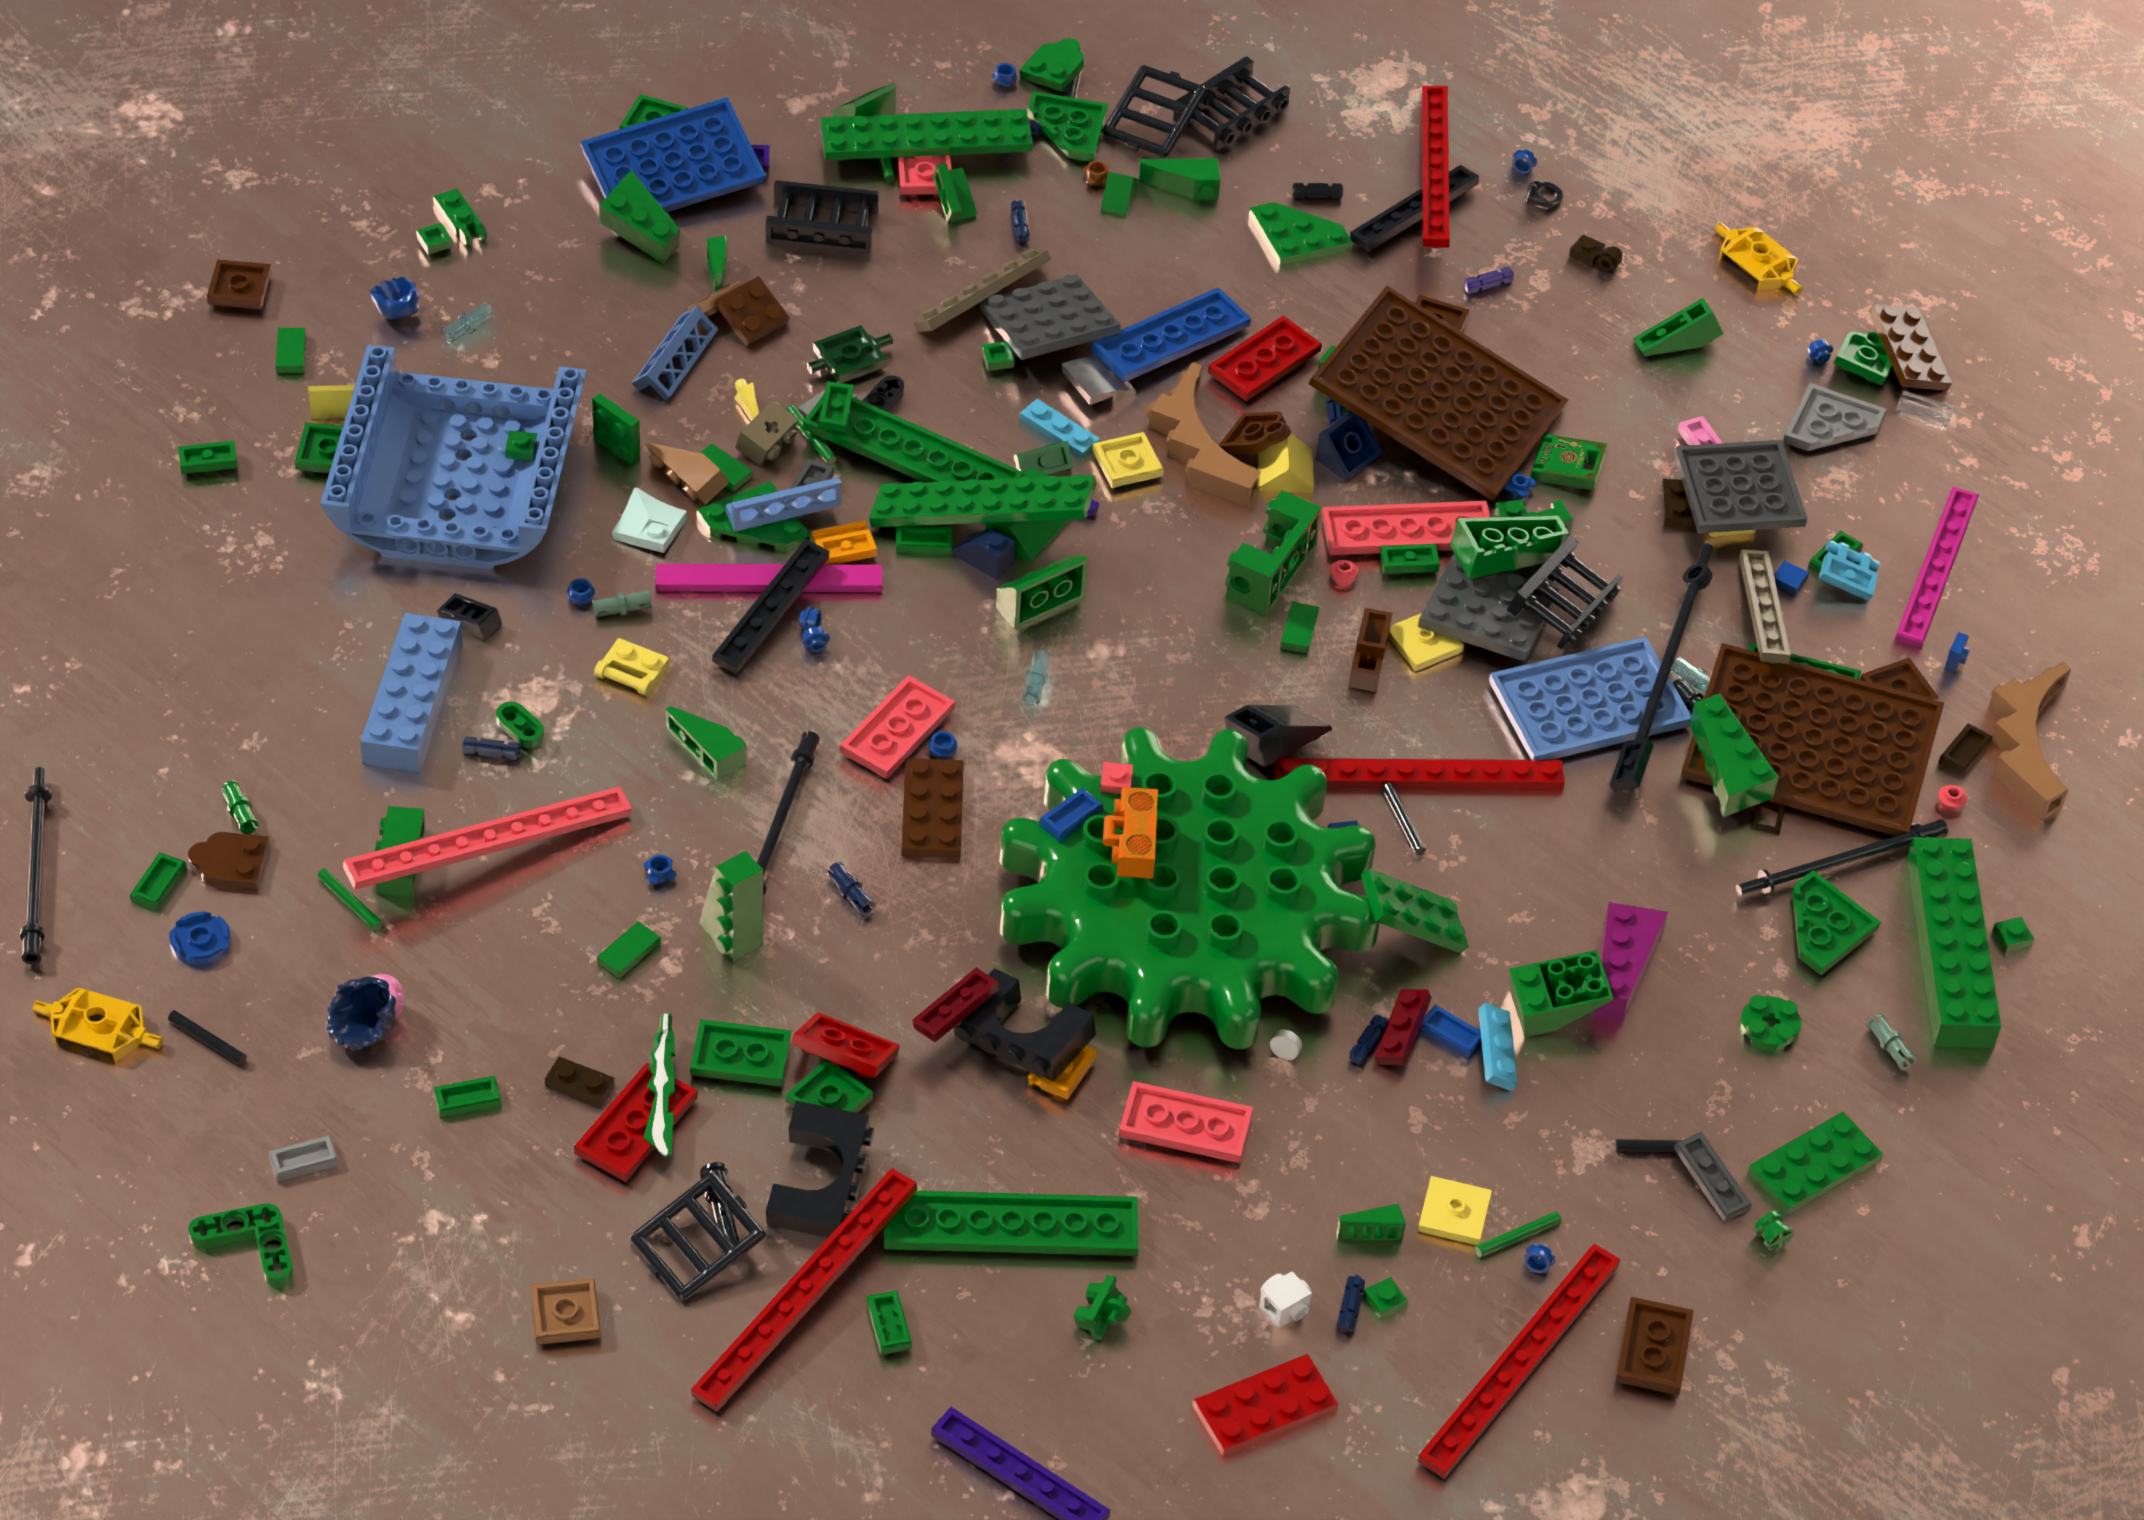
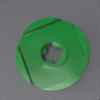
[1739,995,1801,1052]

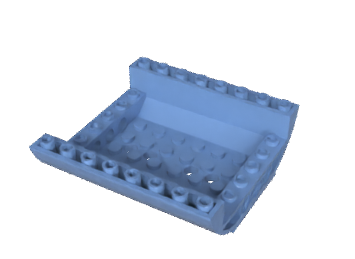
[320,345,587,570]

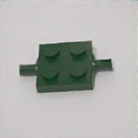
[806,325,893,383]

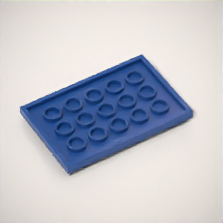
[580,97,766,212]

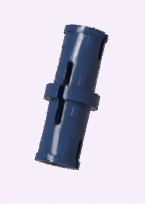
[827,862,876,916]

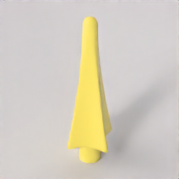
[735,379,759,421]

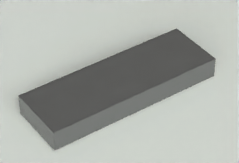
[1674,1131,1752,1223]

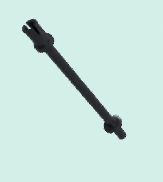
[757,731,820,895]
[20,767,52,964]
[1736,819,1948,896]

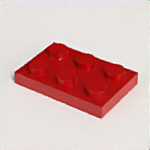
[791,1012,900,1078]

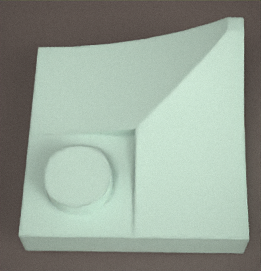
[612,487,687,553]

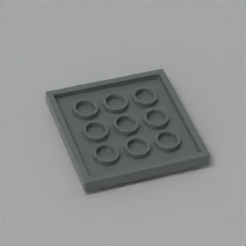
[979,274,1121,360]
[1674,440,1807,533]
[1418,555,1559,661]

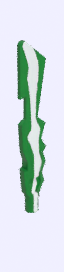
[644,1014,676,1157]

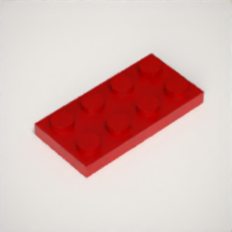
[1208,315,1322,401]
[574,1062,698,1182]
[1193,1354,1339,1457]

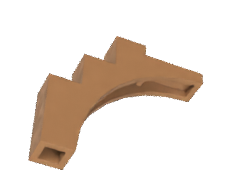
[1146,362,1261,507]
[1988,662,2071,820]

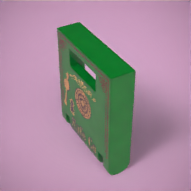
[1530,434,1607,490]

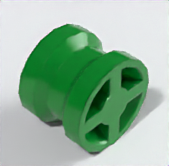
[1754,1211,1794,1251]

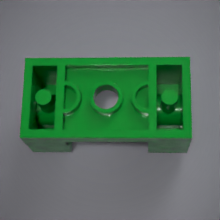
[1225,490,1322,616]

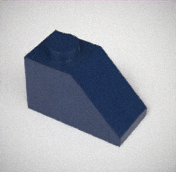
[952,528,1015,580]

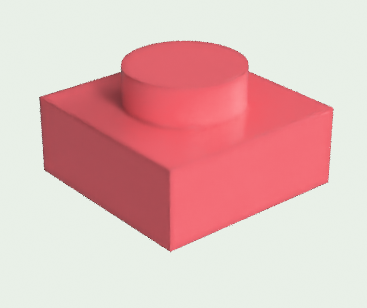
[1100,762,1133,794]

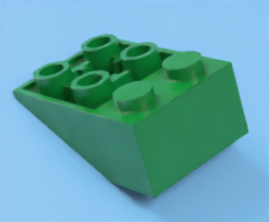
[1509,950,1613,1038]

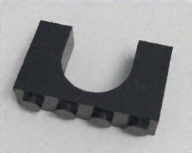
[953,968,1096,1082]
[765,1101,874,1238]

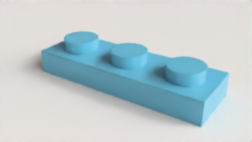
[1019,398,1100,460]
[1478,1002,1518,1091]

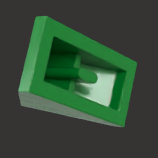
[1100,172,1139,217]

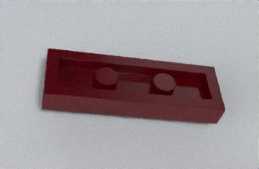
[912,967,999,1042]
[1374,989,1432,1065]

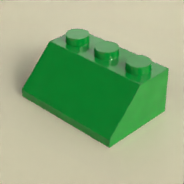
[985,467,1071,563]
[996,555,1088,629]

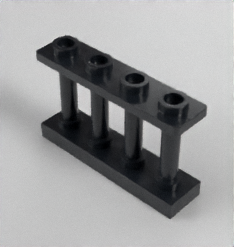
[1173,56,1290,151]
[766,180,879,254]
[1507,536,1623,650]

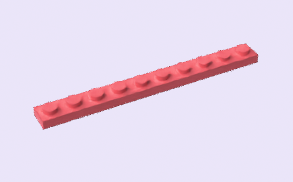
[343,786,632,890]

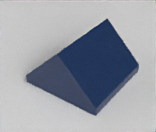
[1316,410,1384,480]

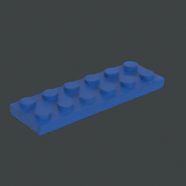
[1091,287,1252,382]

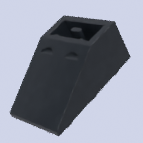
[1224,705,1332,767]

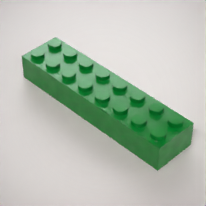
[1907,837,2001,1048]

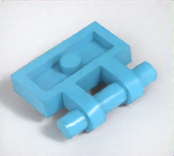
[1819,540,1880,601]

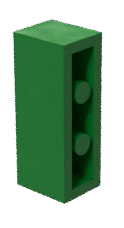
[375,806,426,897]

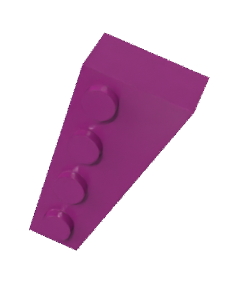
[1593,902,1668,1022]

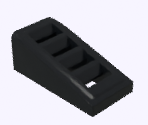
[437,593,502,641]

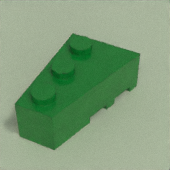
[599,170,680,264]

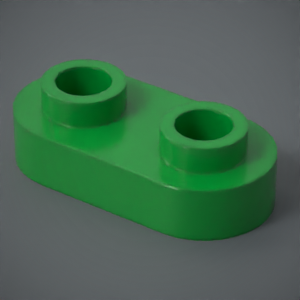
[496,702,544,748]

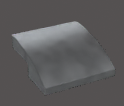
[1062,356,1136,405]

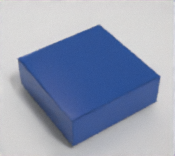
[1774,560,1809,595]

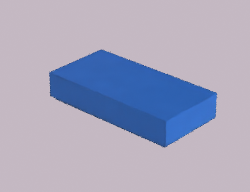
[1039,788,1103,843]
[1419,1004,1482,1059]

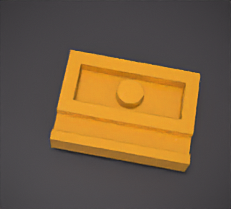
[812,520,877,565]
[1028,1046,1097,1099]

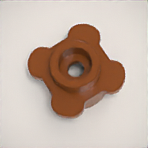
[1083,161,1108,185]

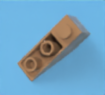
[645,442,729,505]

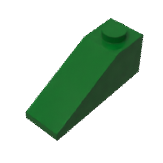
[1138,158,1221,199]
[1633,298,1724,356]
[665,706,747,781]

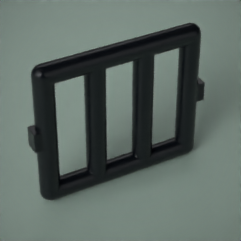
[1102,65,1207,157]
[630,1173,766,1301]

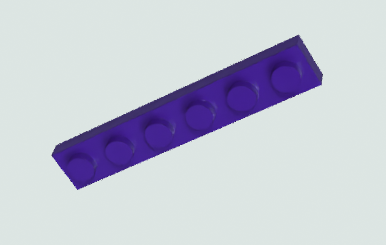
[931,1407,1110,1520]

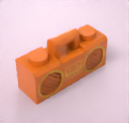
[1103,787,1158,878]

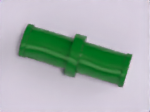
[221,780,259,834]

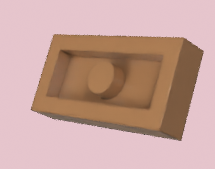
[688,281,743,316]

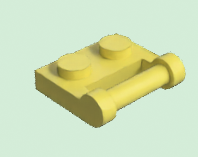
[594,638,670,696]

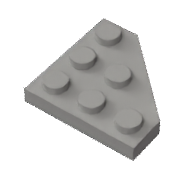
[1783,383,1886,451]

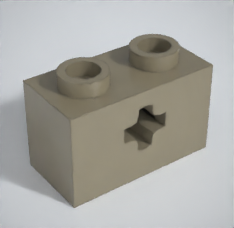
[735,400,799,467]

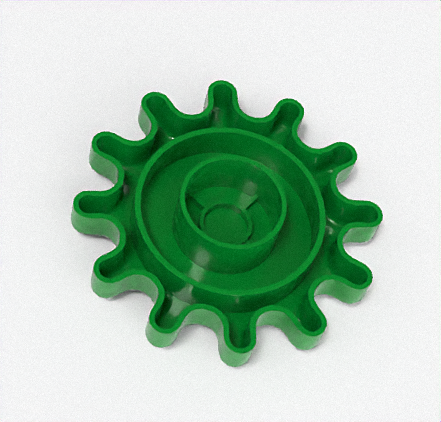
[999,727,1380,1049]

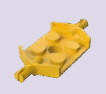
[1714,222,1803,296]
[32,988,163,1062]

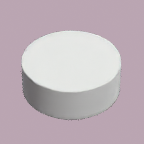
[1270,1030,1302,1060]

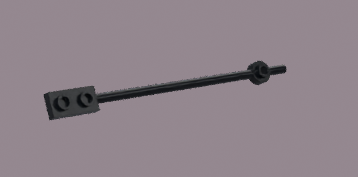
[1609,544,1713,792]

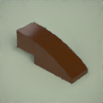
[1348,608,1393,692]

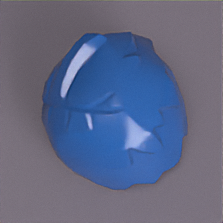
[370,276,420,319]

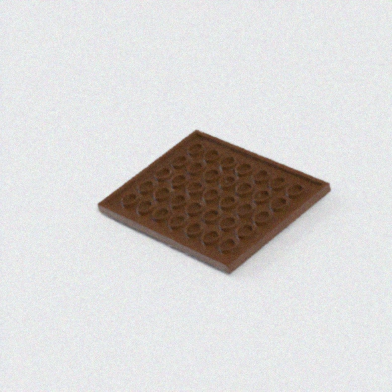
[1309,285,1569,501]
[1681,643,1944,836]

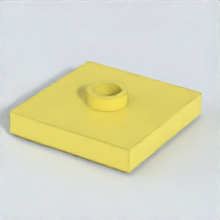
[1092,432,1164,488]
[1388,613,1464,672]
[1418,1176,1492,1245]

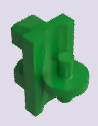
[1074,1275,1131,1341]

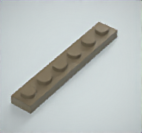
[914,248,1051,332]
[1739,549,1791,664]

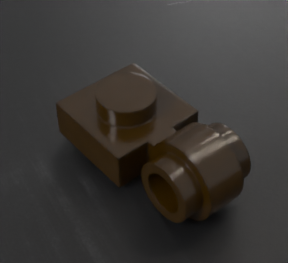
[1569,234,1623,271]

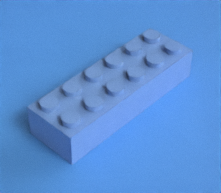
[360,613,463,773]

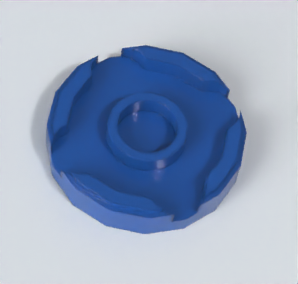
[169,911,231,966]

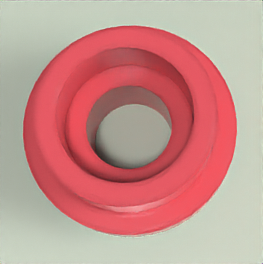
[1330,560,1358,586]
[1938,785,1967,812]

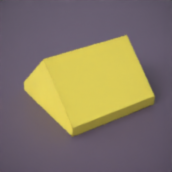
[308,385,355,419]
[1257,433,1314,493]

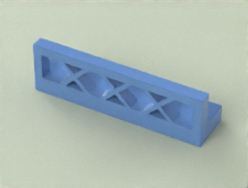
[632,306,718,400]
[726,477,841,531]

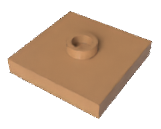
[530,1278,601,1345]

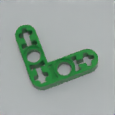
[188,1203,293,1288]

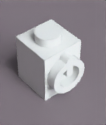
[1259,1271,1312,1329]

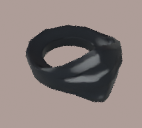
[1526,180,1563,208]

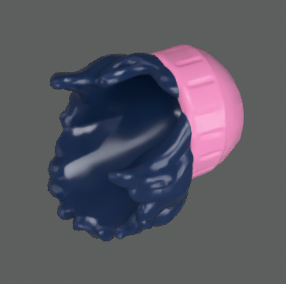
[326,974,405,1051]

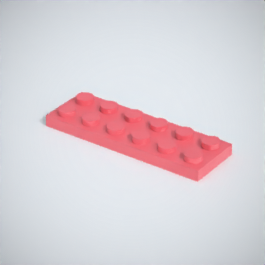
[1322,501,1490,555]

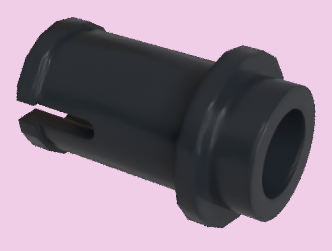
[1673,678,1703,712]

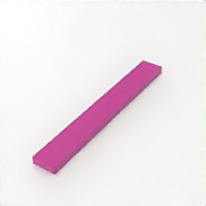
[1894,486,1979,649]
[655,564,883,592]

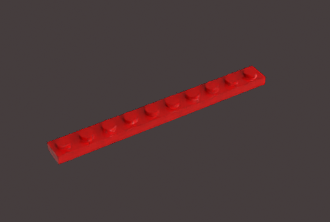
[1422,86,1450,248]
[1273,758,1565,790]
[691,1168,918,1412]
[1417,1243,1621,1479]

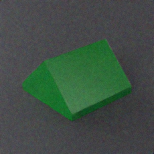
[830,83,896,117]

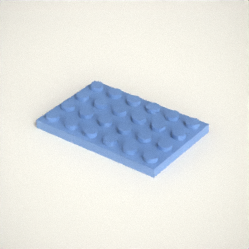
[1489,637,1691,760]

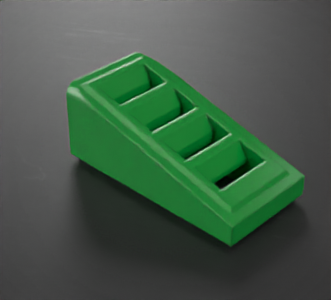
[706,236,728,291]
[1336,1204,1406,1241]

